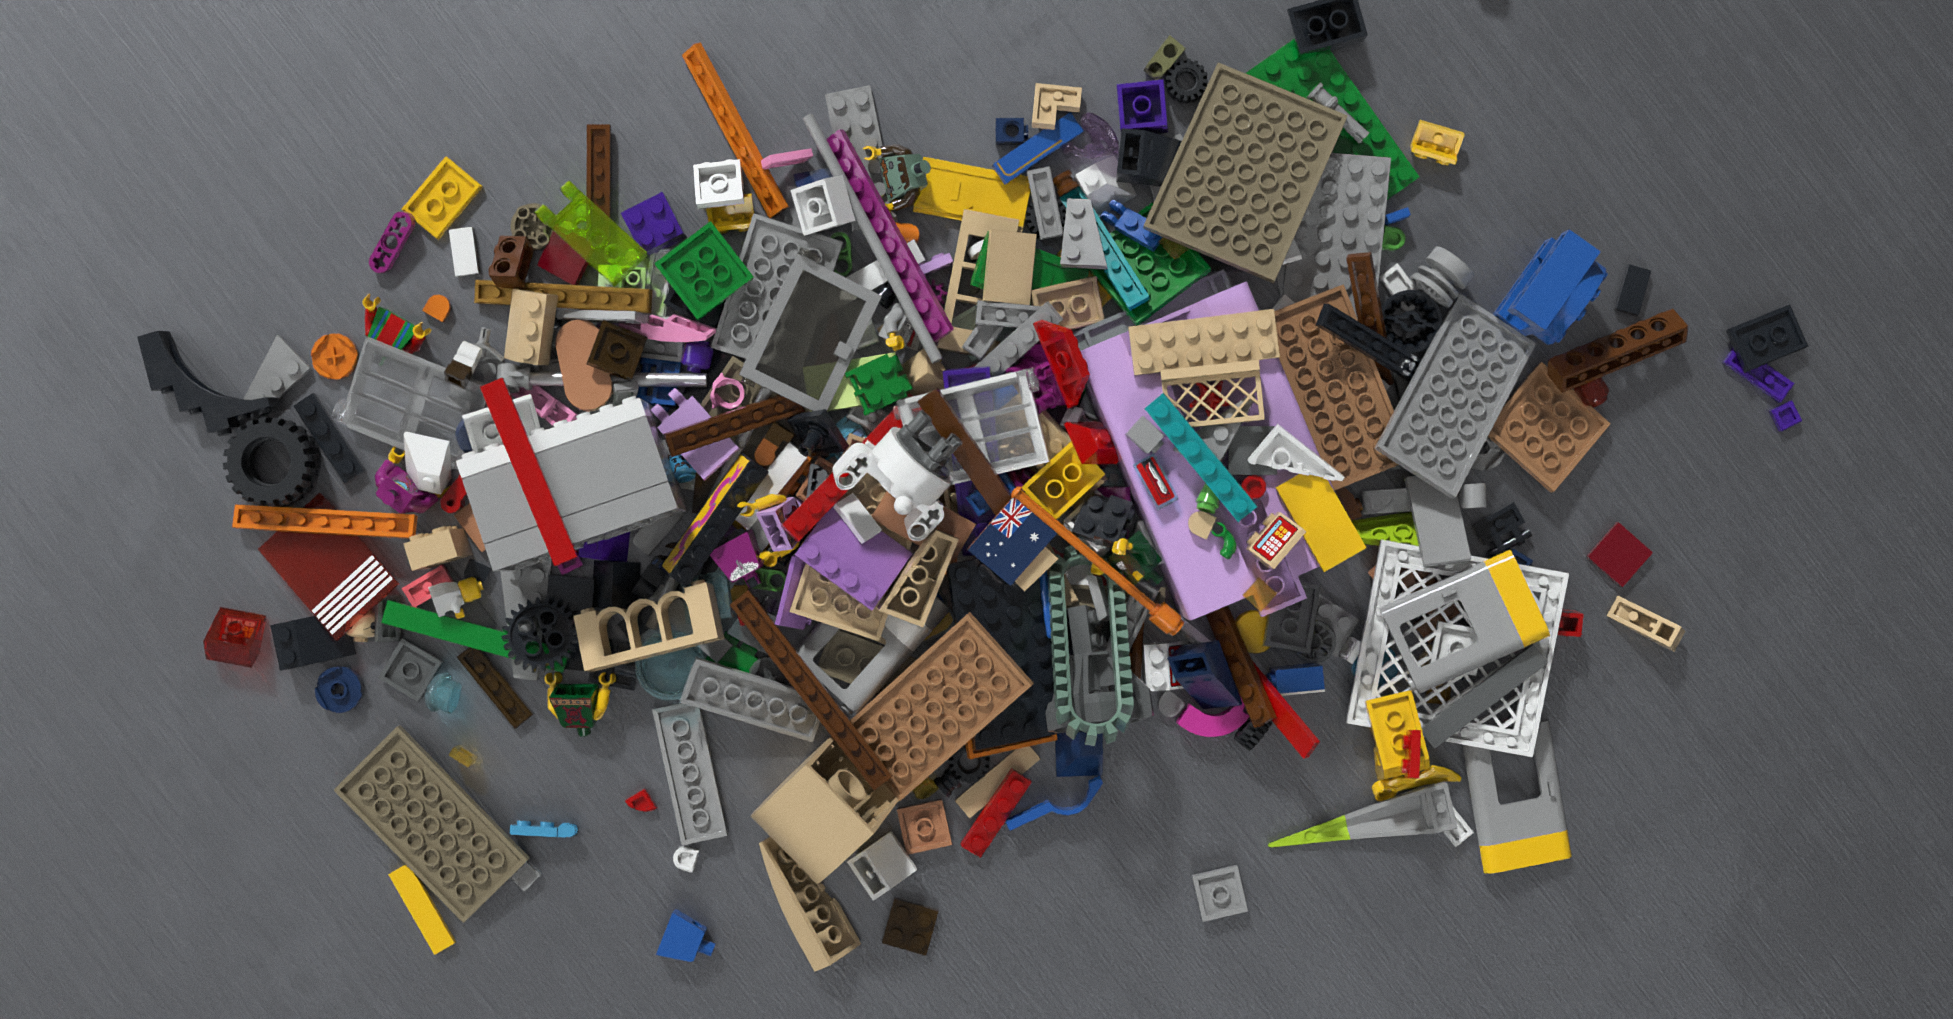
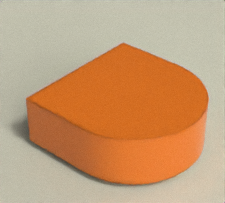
[422,295,451,322]

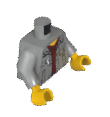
[878,303,942,362]

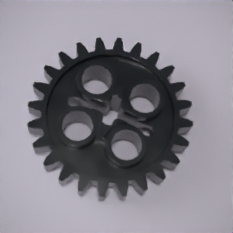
[502,597,579,673]

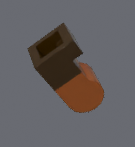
[755,422,794,466]

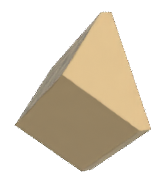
[899,348,946,396]

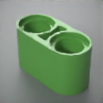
[830,232,853,278]
[743,567,787,591]

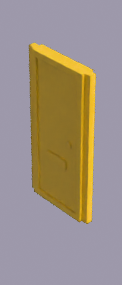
[913,157,1030,231]

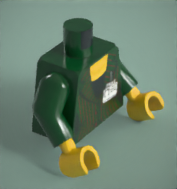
[1091,530,1164,588]

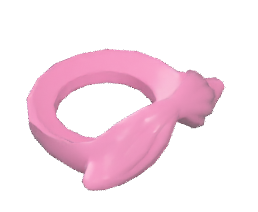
[710,373,745,409]

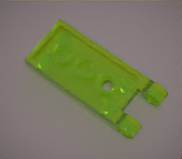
[534,180,648,287]

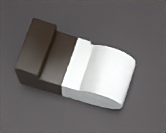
[444,341,482,389]

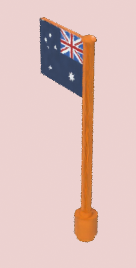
[967,486,1184,636]

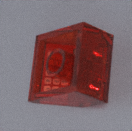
[203,607,266,668]

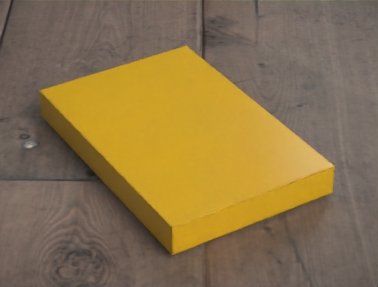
[402,156,483,240]

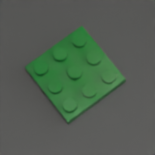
[654,221,754,320]

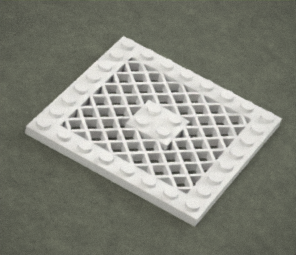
[1346,539,1569,757]

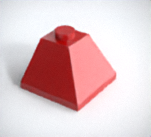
[1064,422,1119,464]

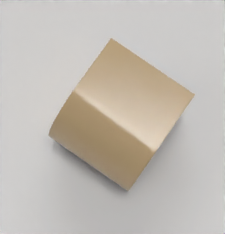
[750,736,899,884]

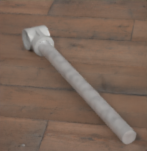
[497,363,707,393]

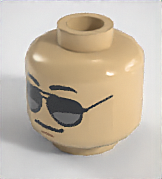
[346,608,375,642]

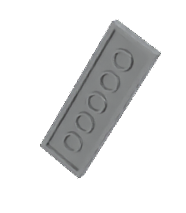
[825,85,898,232]
[680,657,820,743]
[652,703,728,846]

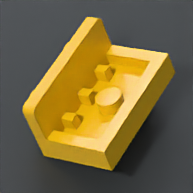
[1410,120,1465,166]
[706,193,755,234]

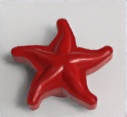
[1189,380,1230,420]

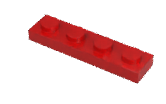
[960,768,1032,858]

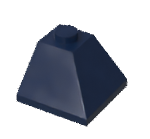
[1055,731,1103,777]

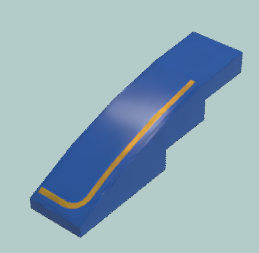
[992,112,1083,185]

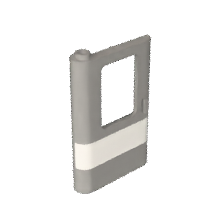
[795,568,951,715]

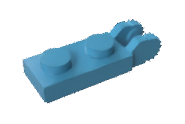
[510,820,579,838]

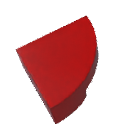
[625,788,658,812]

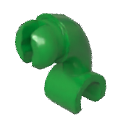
[1211,522,1237,560]

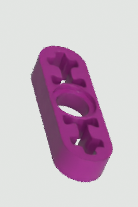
[369,212,415,273]

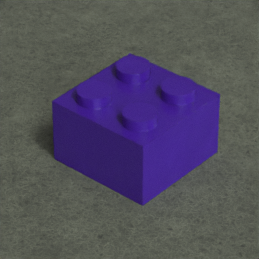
[1117,79,1168,134]
[621,192,687,258]

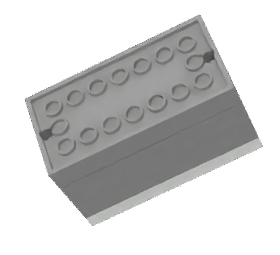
[456,396,688,572]

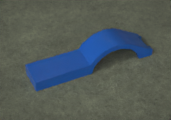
[1006,776,1103,831]

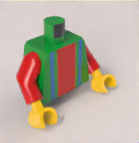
[362,294,431,366]

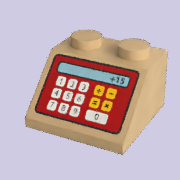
[1246,512,1306,569]

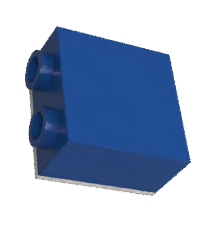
[1266,663,1325,696]

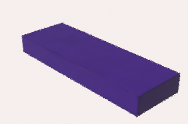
[1722,348,1795,403]

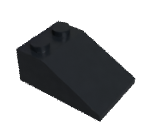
[1287,0,1368,55]
[270,610,356,671]

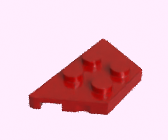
[1033,320,1090,408]

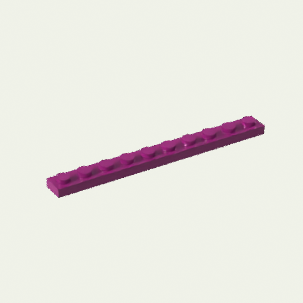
[827,129,954,342]

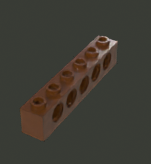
[1547,309,1688,393]

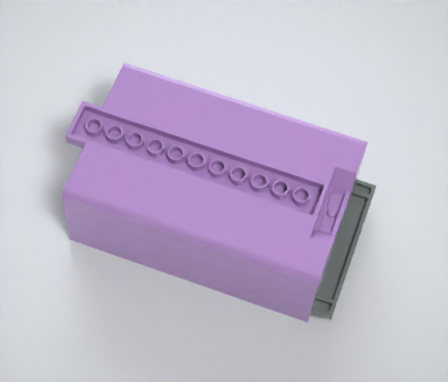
[1073,269,1335,620]

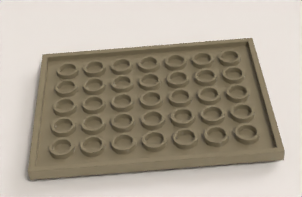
[1143,62,1348,284]

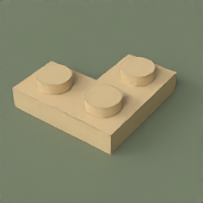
[1031,83,1082,130]

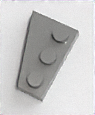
[1060,199,1108,269]
[243,335,312,417]

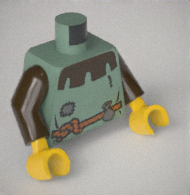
[863,144,931,213]

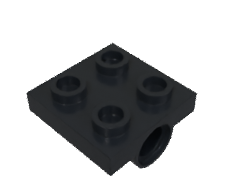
[588,638,644,691]

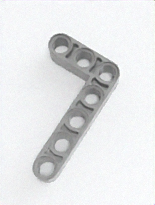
[1361,483,1487,514]

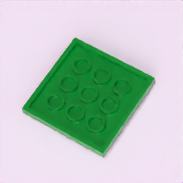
[1089,202,1211,326]

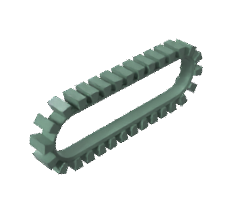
[1048,545,1134,746]

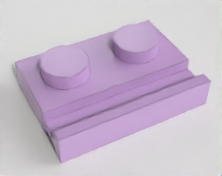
[919,253,953,277]

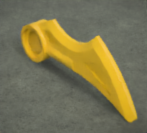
[1371,765,1462,801]

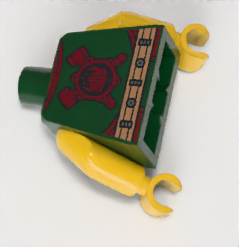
[544,672,616,737]

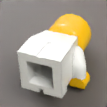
[428,577,484,619]

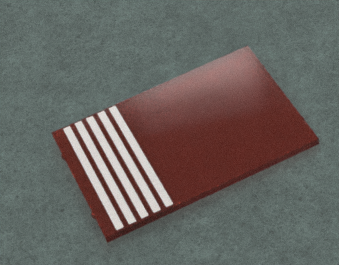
[258,492,400,641]

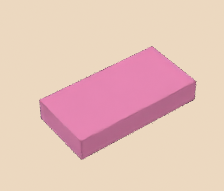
[761,148,813,169]

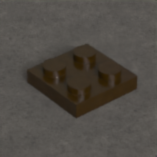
[586,320,648,382]
[882,897,939,956]

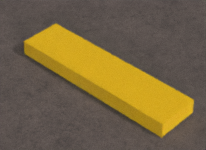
[388,864,456,955]

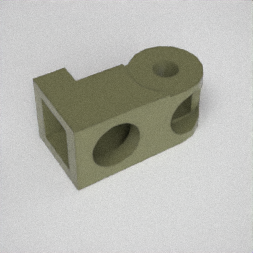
[1143,35,1186,80]

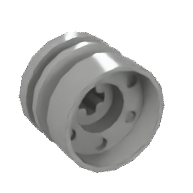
[1410,246,1474,308]

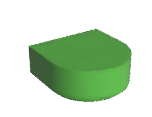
[1382,225,1405,251]

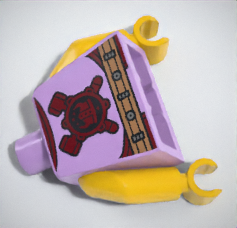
[737,494,803,567]

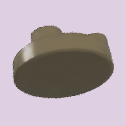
[511,203,558,251]

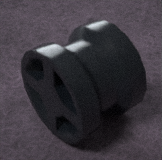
[933,768,962,798]

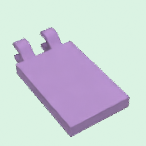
[651,388,740,480]

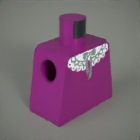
[710,529,764,589]

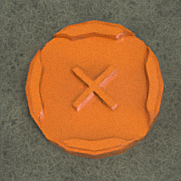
[311,333,359,380]

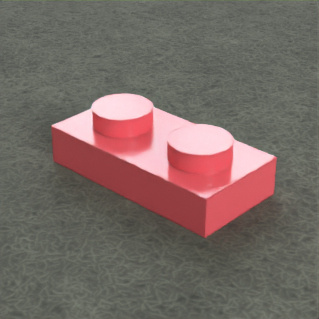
[402,564,454,607]

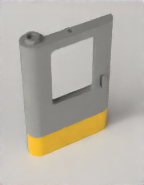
[1379,550,1550,694]
[1462,719,1572,873]

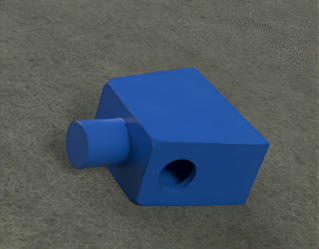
[656,909,716,962]

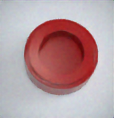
[1241,475,1266,499]

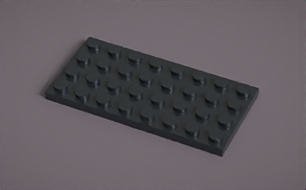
[947,558,1060,750]

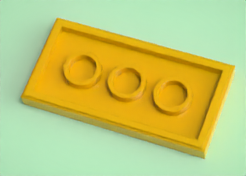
[1275,474,1366,572]

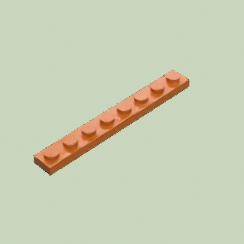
[682,42,789,218]
[232,504,418,539]

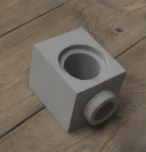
[1125,416,1165,454]

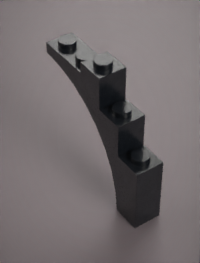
[137,331,280,437]

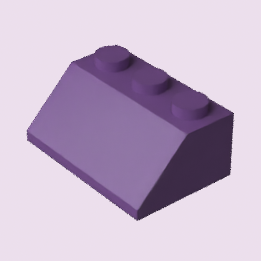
[775,555,812,630]

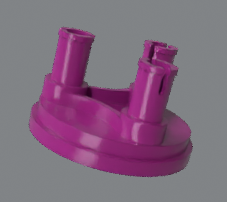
[1005,341,1066,414]

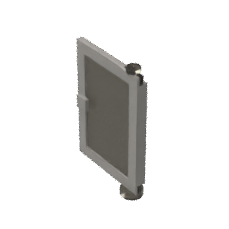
[739,247,882,411]

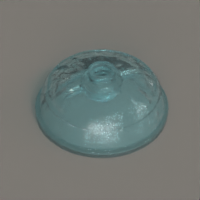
[635,630,705,700]

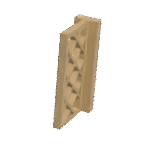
[1160,360,1265,427]

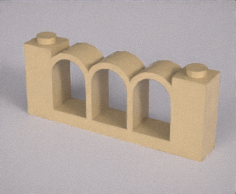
[937,209,1023,358]
[573,580,724,672]

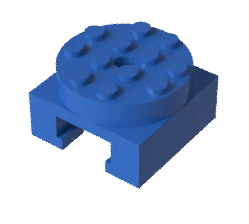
[1493,229,1608,345]

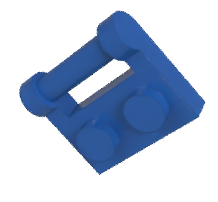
[636,357,682,407]

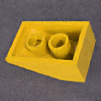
[1022,441,1105,520]

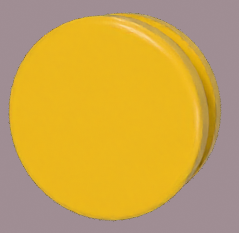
[1235,610,1270,654]

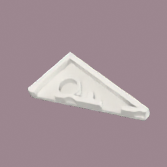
[1247,423,1345,481]

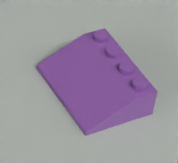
[795,500,913,611]

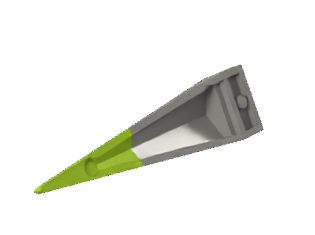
[1268,782,1458,848]

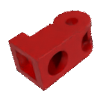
[440,475,468,513]

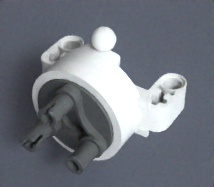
[832,410,963,541]

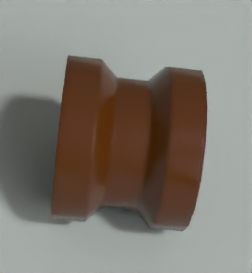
[1053,170,1079,197]

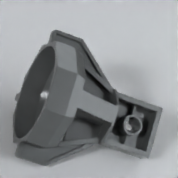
[1046,605,1154,733]

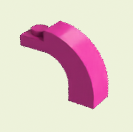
[1176,693,1250,737]

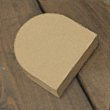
[1188,511,1217,540]

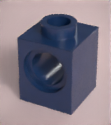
[995,118,1028,145]

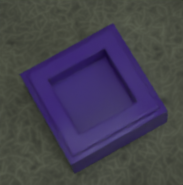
[1769,400,1802,432]

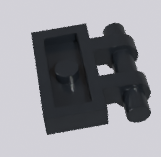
[1472,502,1532,558]

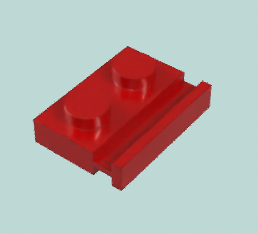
[1401,730,1421,779]

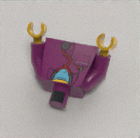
[375,446,450,514]

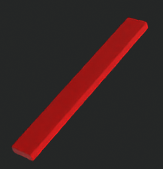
[480,378,578,566]

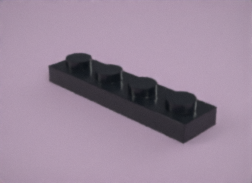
[294,393,366,483]

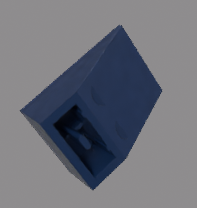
[1167,640,1243,709]

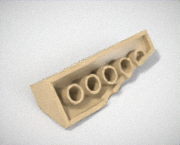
[759,837,861,971]

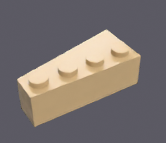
[877,528,959,627]

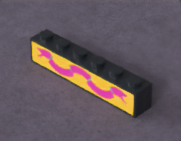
[660,452,769,587]

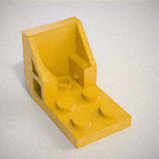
[1364,690,1430,780]

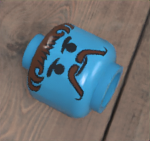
[668,454,696,483]

